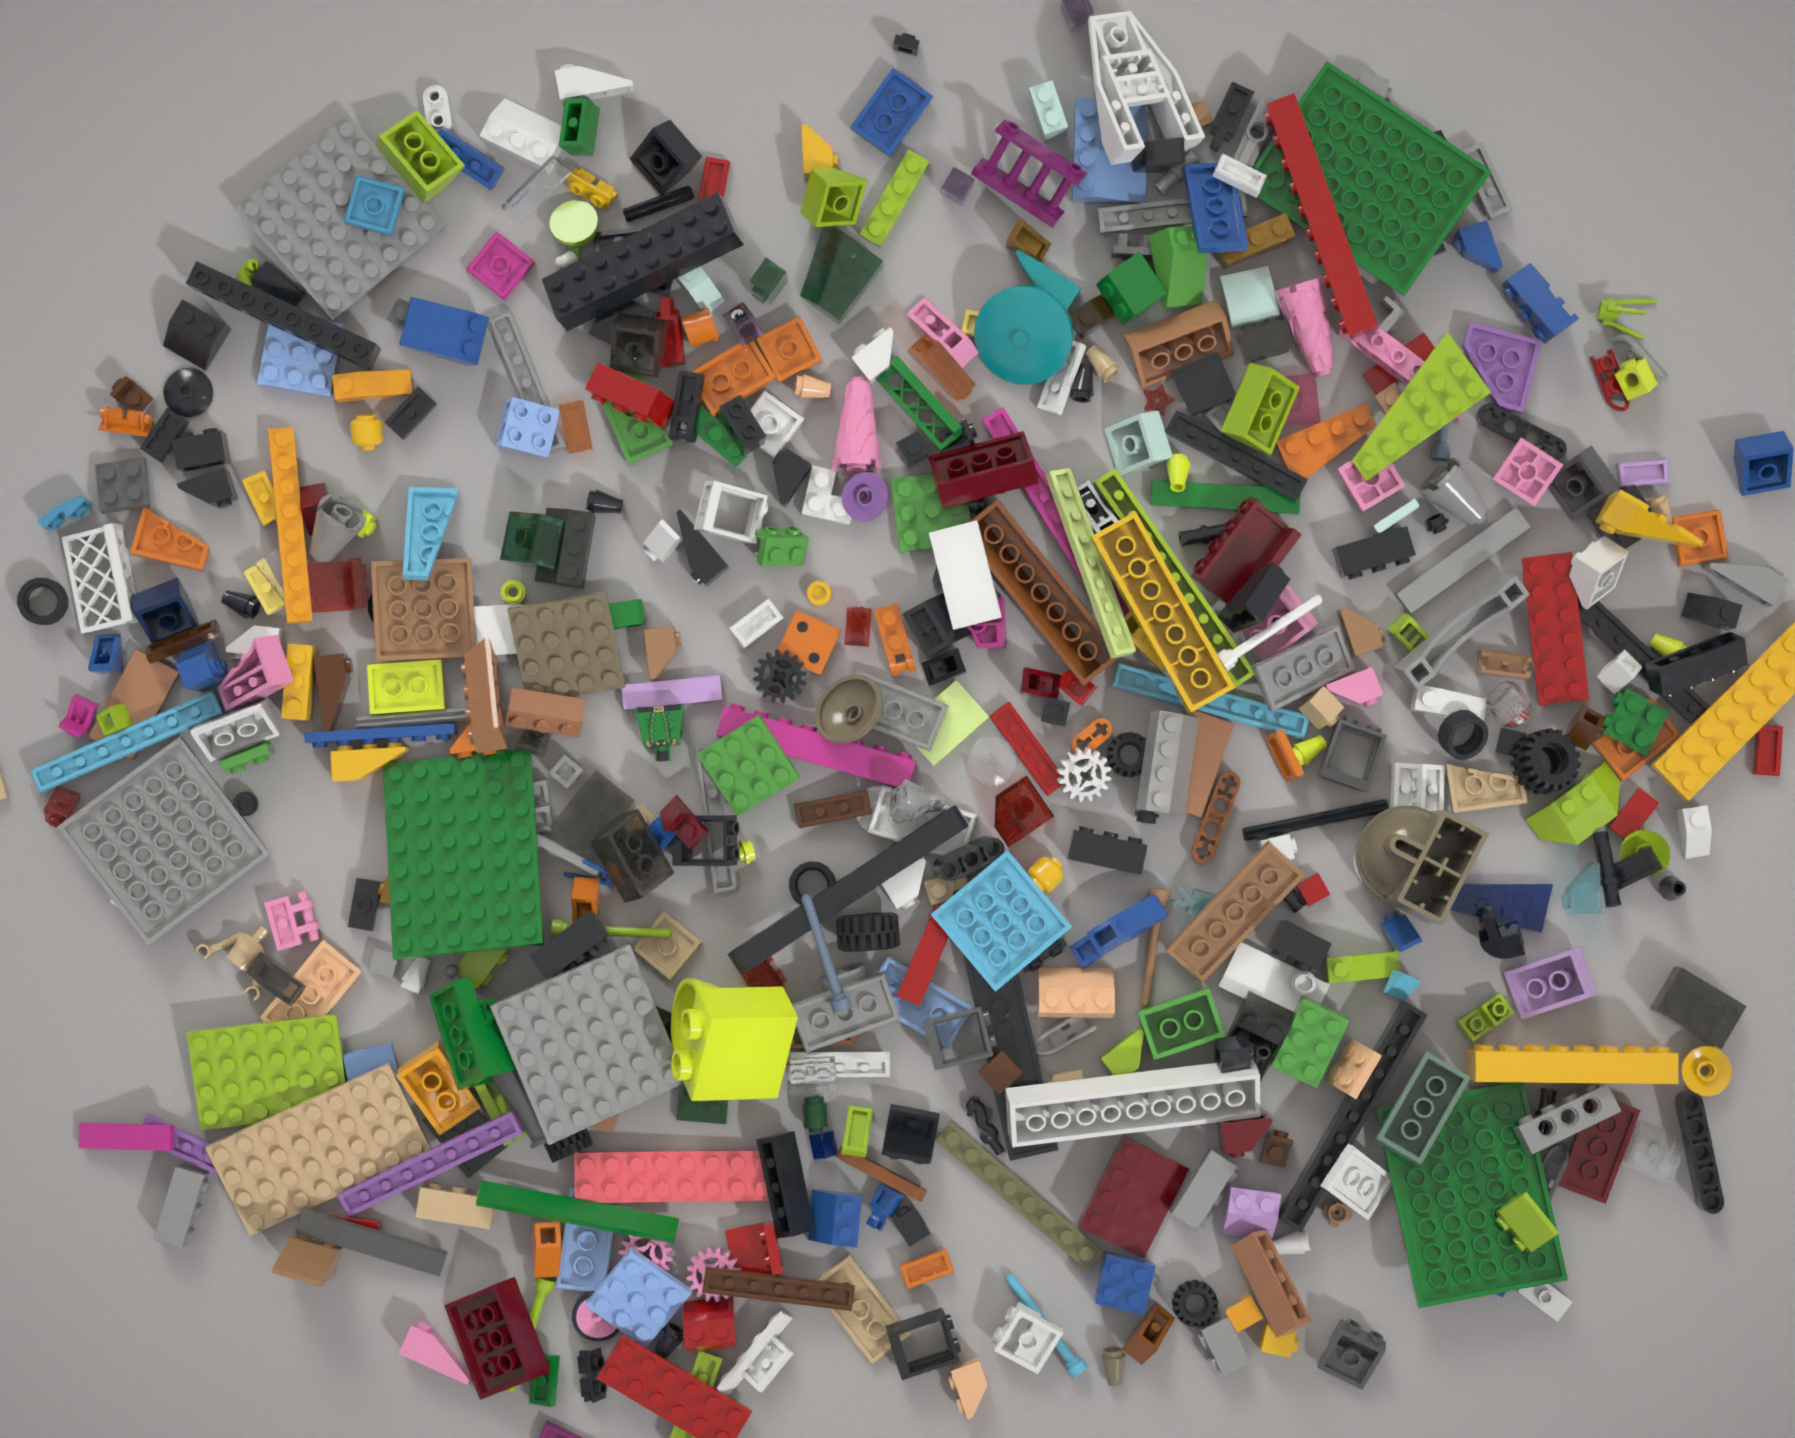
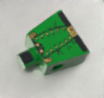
[635,705,684,762]

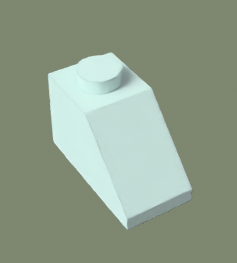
[676,266,725,313]

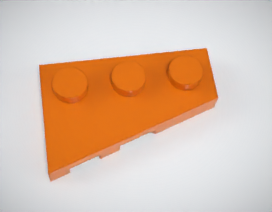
[130,508,210,572]

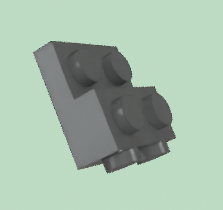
[1317,1319,1386,1390]

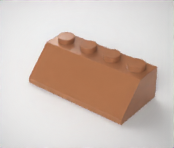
[1124,300,1234,389]
[461,638,507,753]

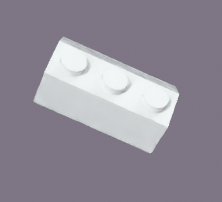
[480,98,562,174]
[190,699,280,762]

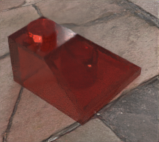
[994,775,1054,847]

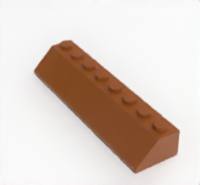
[970,499,1120,686]

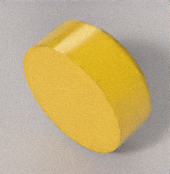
[807,581,831,606]

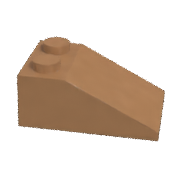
[271,1234,343,1287]

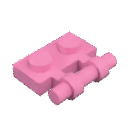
[264,891,320,951]

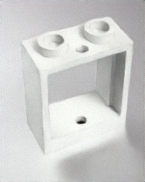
[694,481,768,544]

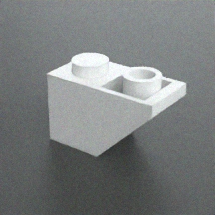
[851,327,894,384]
[226,625,284,660]

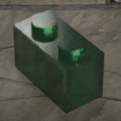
[749,258,788,305]

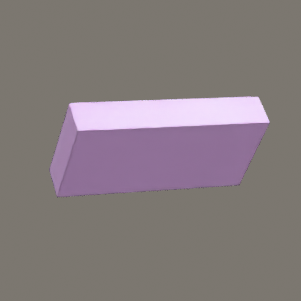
[1616,459,1670,488]

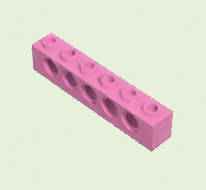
[1338,327,1470,425]

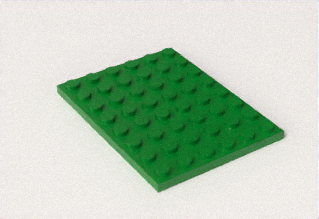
[1253,61,1492,297]
[383,748,544,960]
[1375,1082,1568,1308]

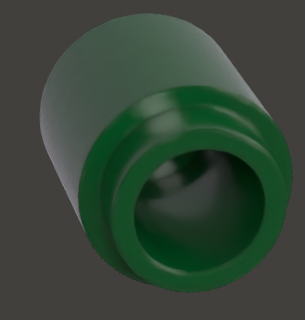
[802,1096,828,1133]

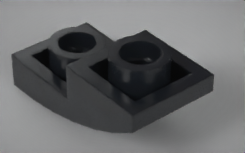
[251,260,305,306]

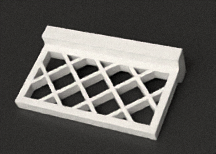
[62,523,139,634]

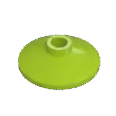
[1619,830,1671,877]

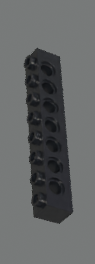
[186,261,381,371]

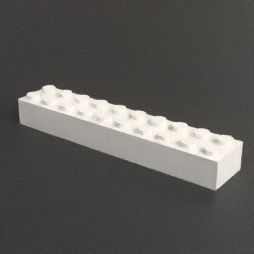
[1005,1058,1261,1147]

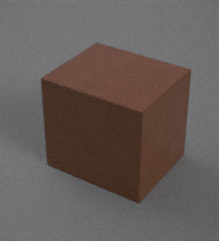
[978,1049,1023,1095]

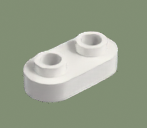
[423,85,453,133]

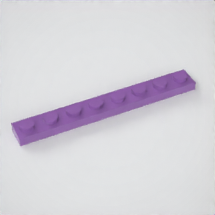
[337,1109,525,1217]

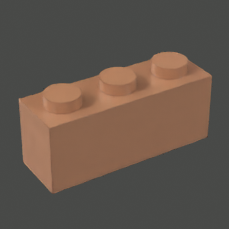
[505,688,586,738]

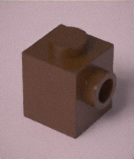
[1566,705,1605,751]

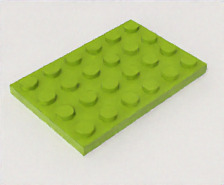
[187,1013,347,1130]

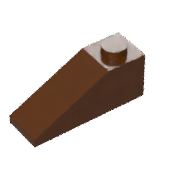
[313,653,353,731]

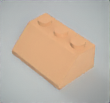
[1038,967,1115,1018]

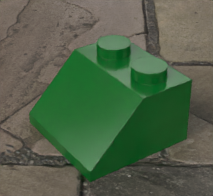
[1096,252,1167,325]

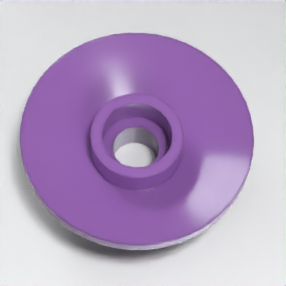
[842,472,888,521]

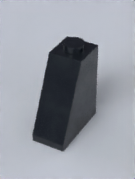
[1217,562,1291,633]

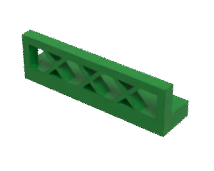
[877,356,964,452]

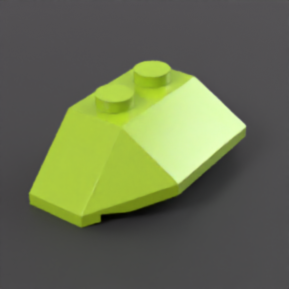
[1525,761,1620,845]

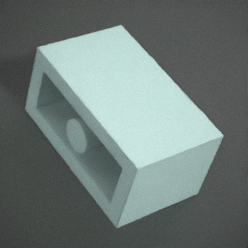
[1028,80,1068,141]

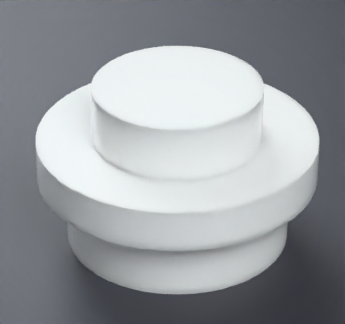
[1291,971,1317,996]

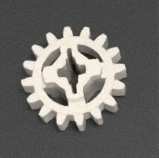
[1057,747,1111,802]

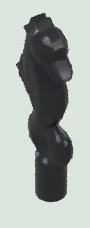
[966,1096,1005,1156]

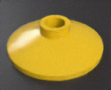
[1681,1046,1732,1096]

